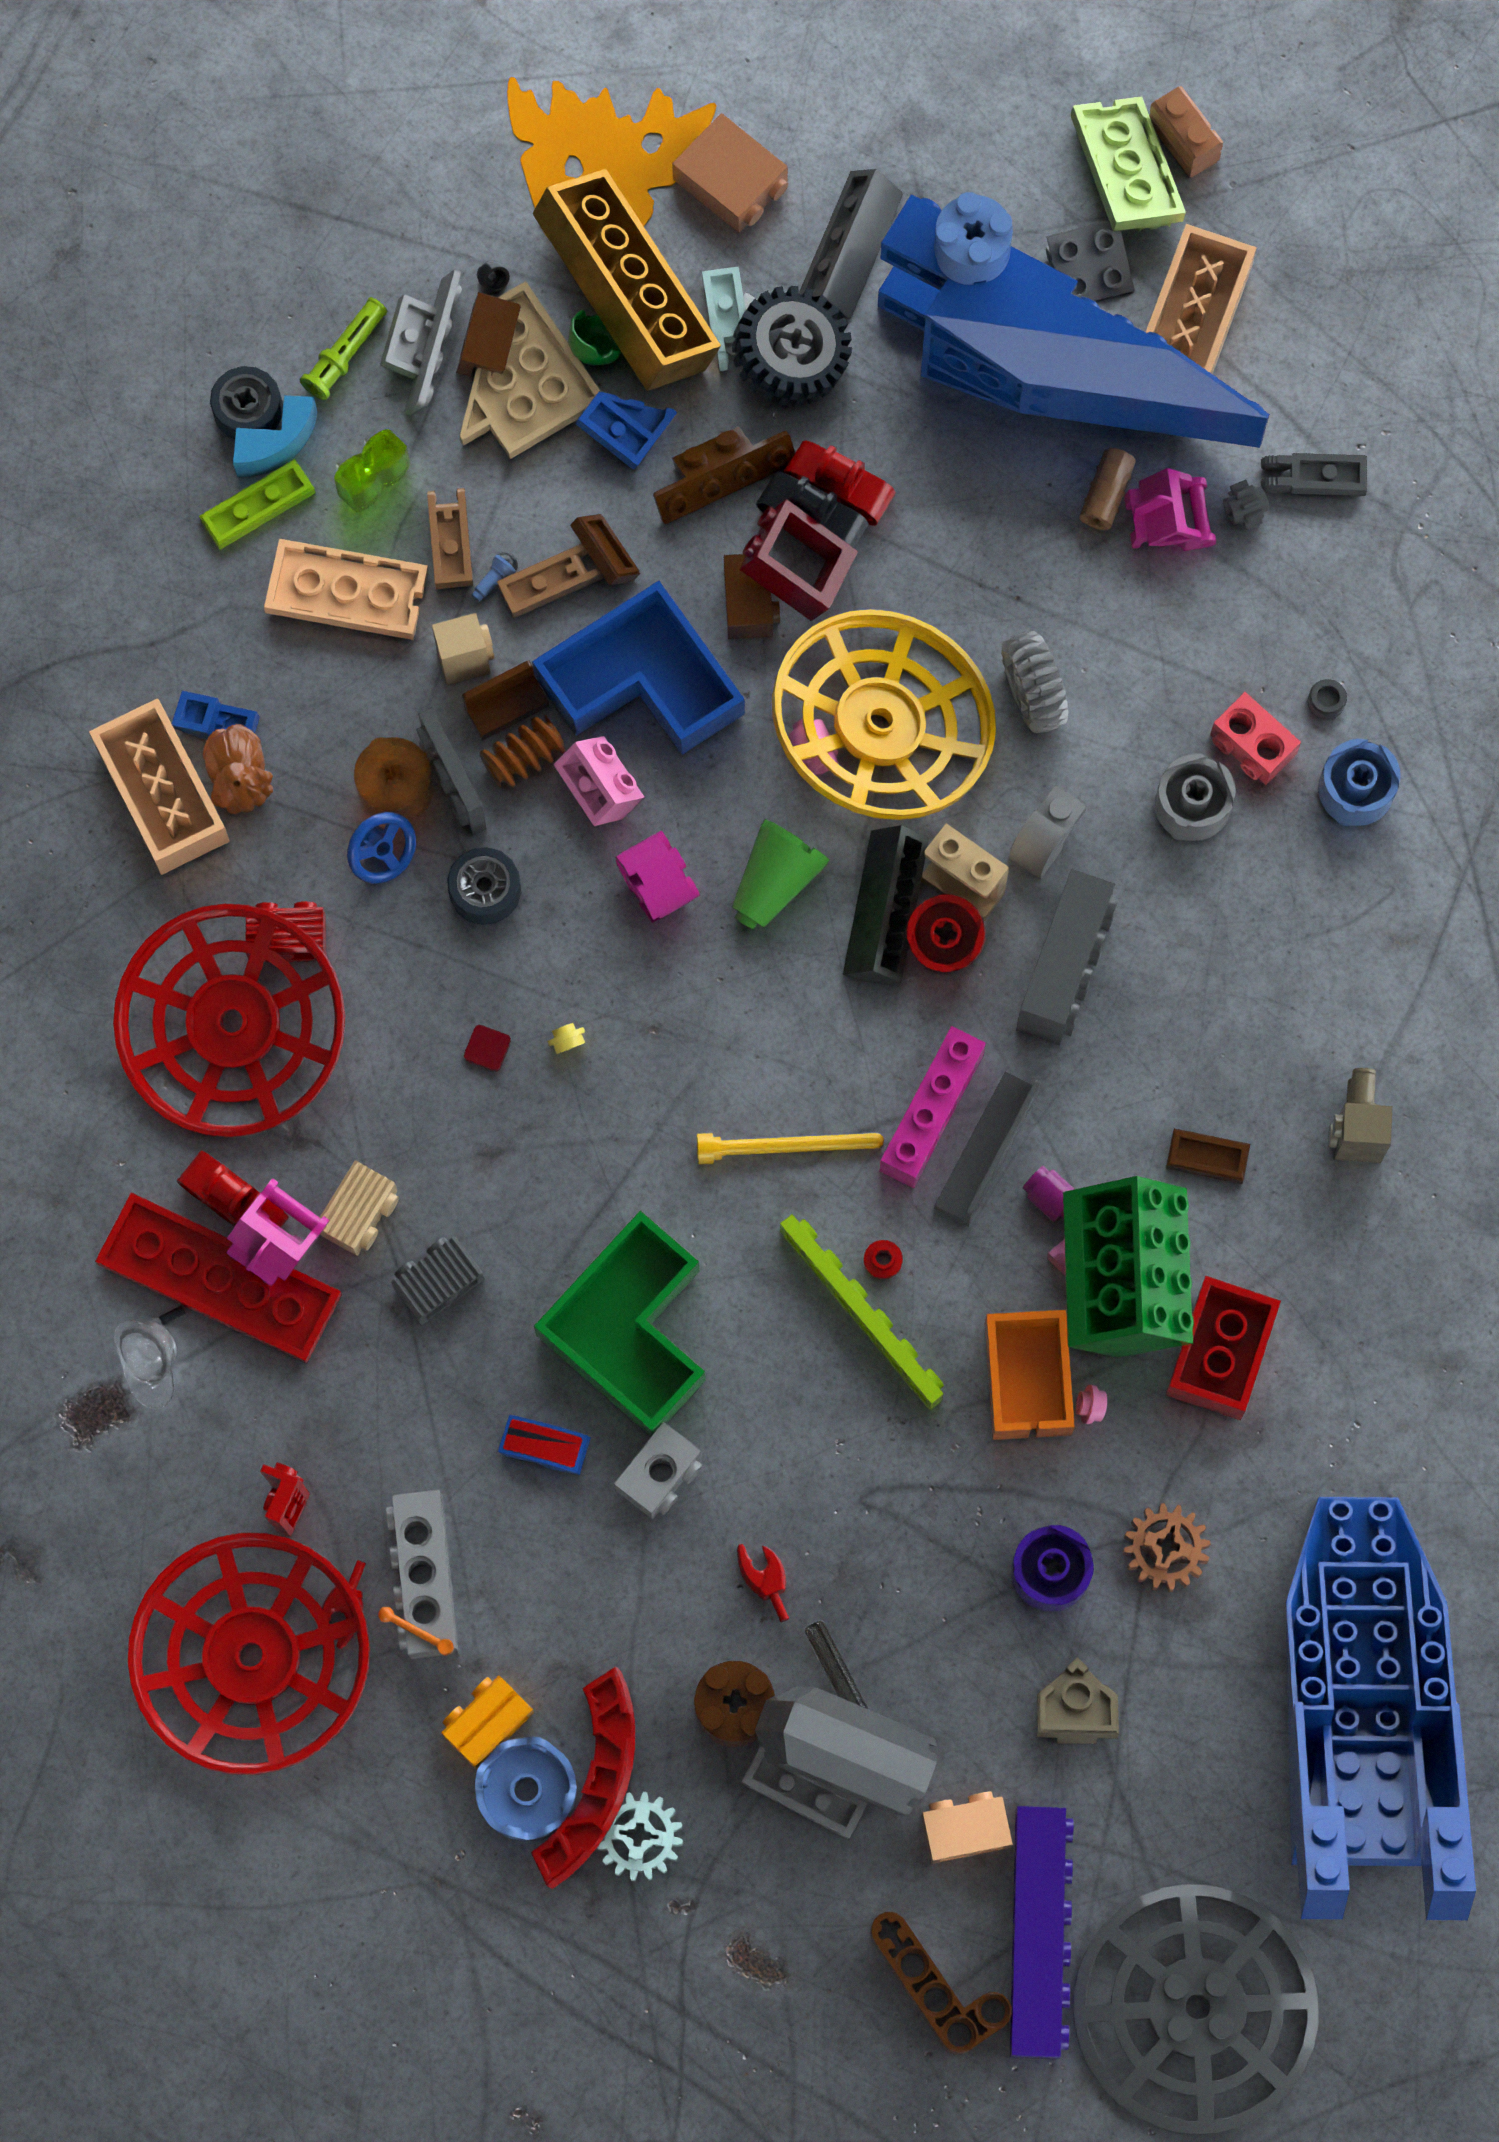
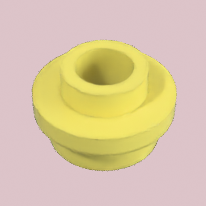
[547,1023,585,1054]

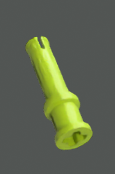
[300,297,388,400]

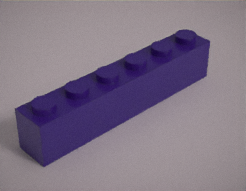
[1010,1806,1074,2059]

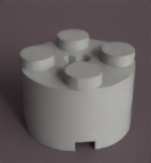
[1155,754,1236,841]

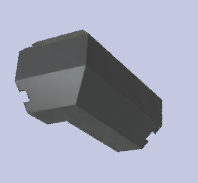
[755,1686,937,1815]

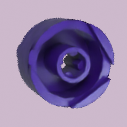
[1011,1525,1094,1612]

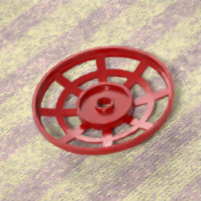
[113,903,345,1137]
[128,1533,370,1775]

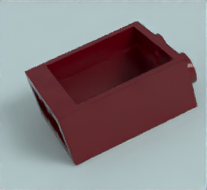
[739,499,858,621]

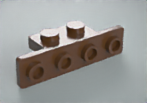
[653,426,795,524]

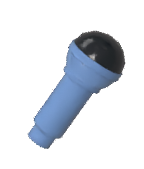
[471,552,518,602]

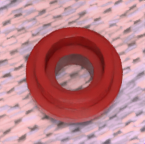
[864,1240,903,1279]

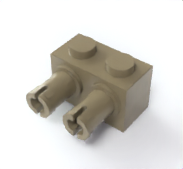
[1328,1068,1393,1163]

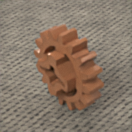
[1123,1503,1211,1592]

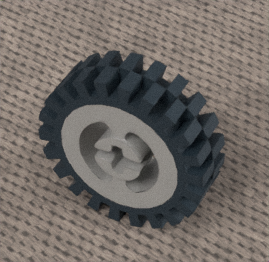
[732,286,852,407]

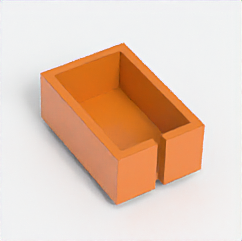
[984,1310,1075,1440]

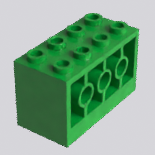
[1063,1176,1194,1358]

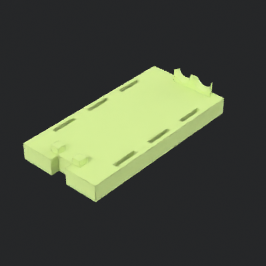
[1070,96,1186,233]

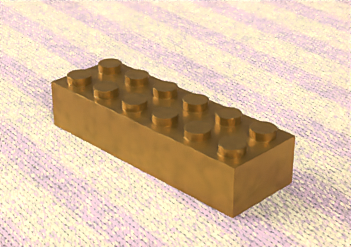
[532,169,721,391]

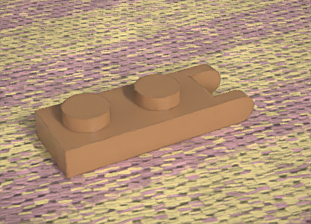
[427,488,473,589]
[497,544,604,619]

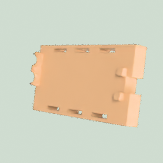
[264,539,428,640]

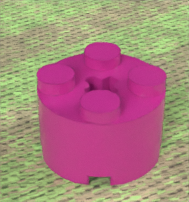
[615,830,700,923]

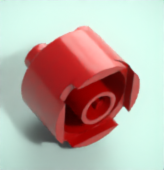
[907,894,986,972]

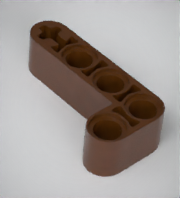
[870,1912,1012,2055]

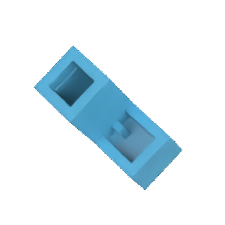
[233,395,318,477]

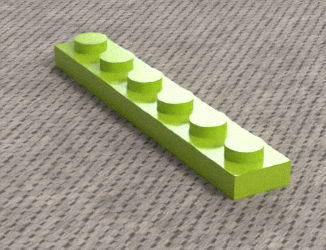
[780,1214,944,1411]

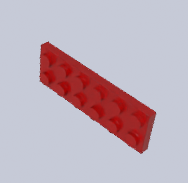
[95,1192,342,1364]

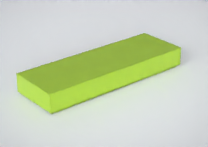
[199,459,316,550]

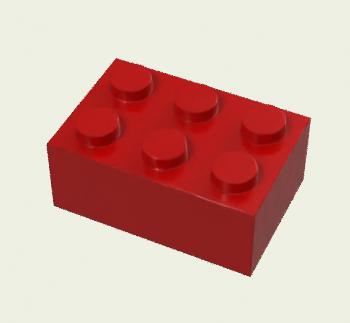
[1165,1276,1281,1421]

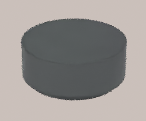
[1308,679,1347,719]

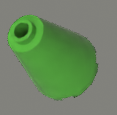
[732,819,830,930]

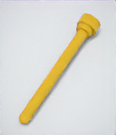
[697,1133,884,1165]

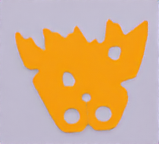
[507,77,717,235]

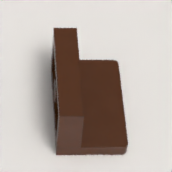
[456,292,521,377]
[462,660,549,741]

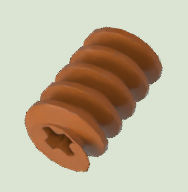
[480,714,566,788]

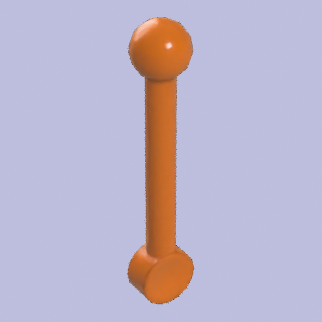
[378,1607,454,1656]

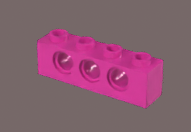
[879,1026,986,1189]

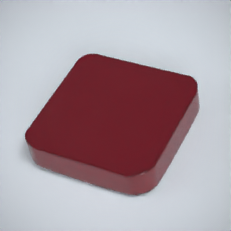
[464,1025,511,1072]

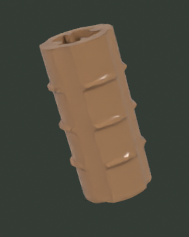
[1079,448,1136,530]

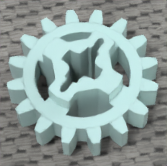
[597,1791,683,1882]

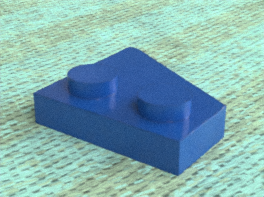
[575,391,677,470]

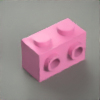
[553,736,645,826]

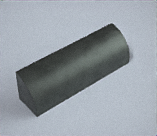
[843,825,929,984]

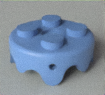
[475,1737,577,1841]

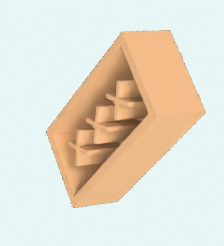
[1146,224,1257,374]
[89,698,230,875]

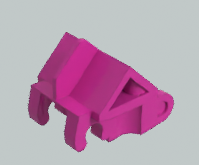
[1124,468,1216,551]
[227,1178,330,1286]

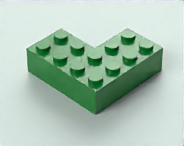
[534,1210,706,1437]

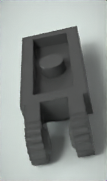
[1261,453,1367,496]

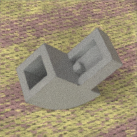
[1009,785,1087,880]

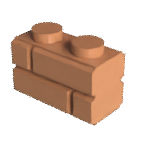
[1149,86,1224,178]

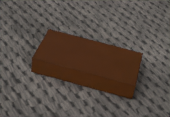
[570,514,641,585]
[1166,1128,1251,1184]

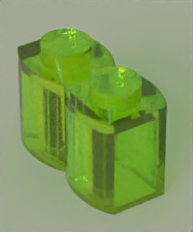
[334,429,410,513]

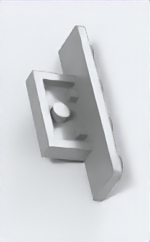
[380,270,462,416]

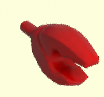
[737,1544,789,1622]
[322,1560,366,1650]

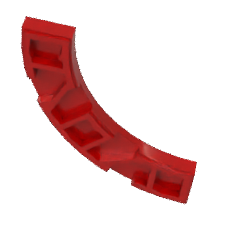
[531,1667,635,1889]

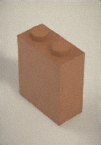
[672,113,788,233]

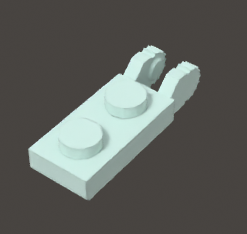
[702,266,746,371]

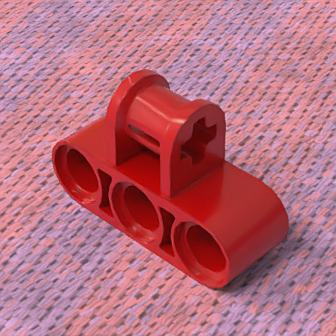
[783,440,896,526]
[177,1150,289,1228]

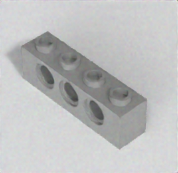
[386,1490,459,1659]

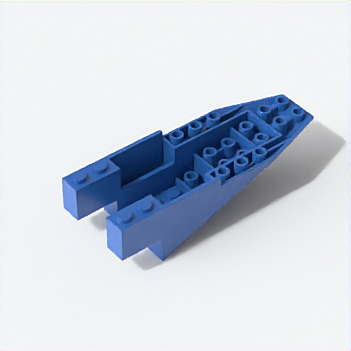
[878,194,1270,448]
[1286,1497,1476,1921]

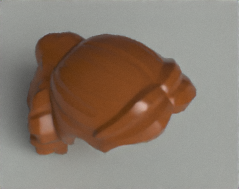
[203,724,273,815]

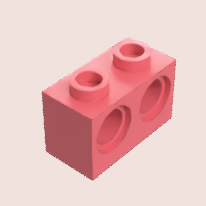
[1210,692,1301,785]

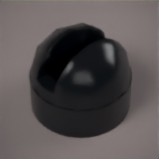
[477,260,510,293]

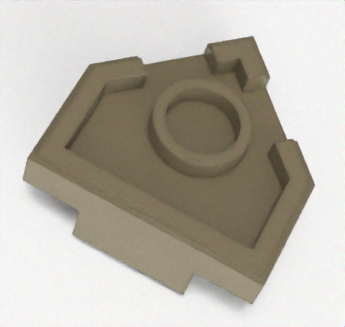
[1037,1657,1119,1744]

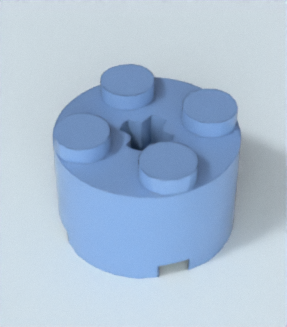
[934,192,1013,285]
[1318,739,1401,827]

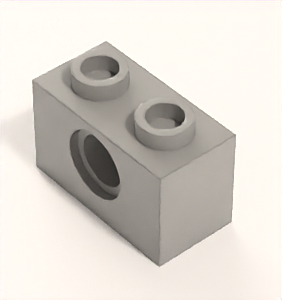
[614,1422,703,1519]

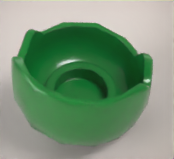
[568,310,622,365]

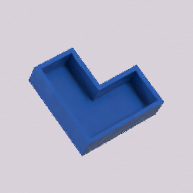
[532,581,745,755]

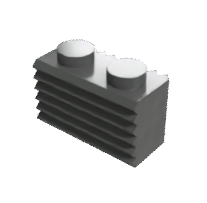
[391,1236,485,1326]

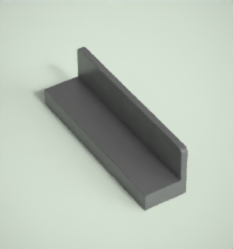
[799,169,903,319]
[934,1072,1041,1227]

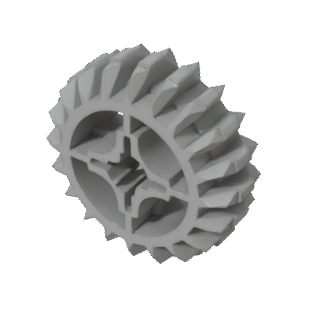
[1001,630,1069,734]

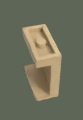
[921,823,1009,921]

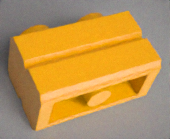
[441,1675,534,1770]

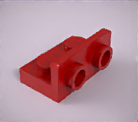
[260,1462,311,1537]

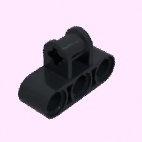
[756,471,869,548]

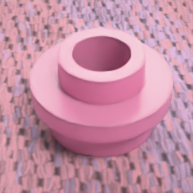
[1076,1384,1107,1424]

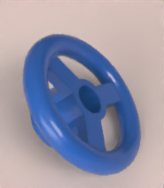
[347,812,416,884]

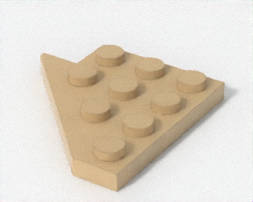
[460,281,601,459]

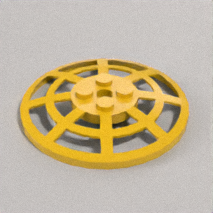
[772,609,996,820]

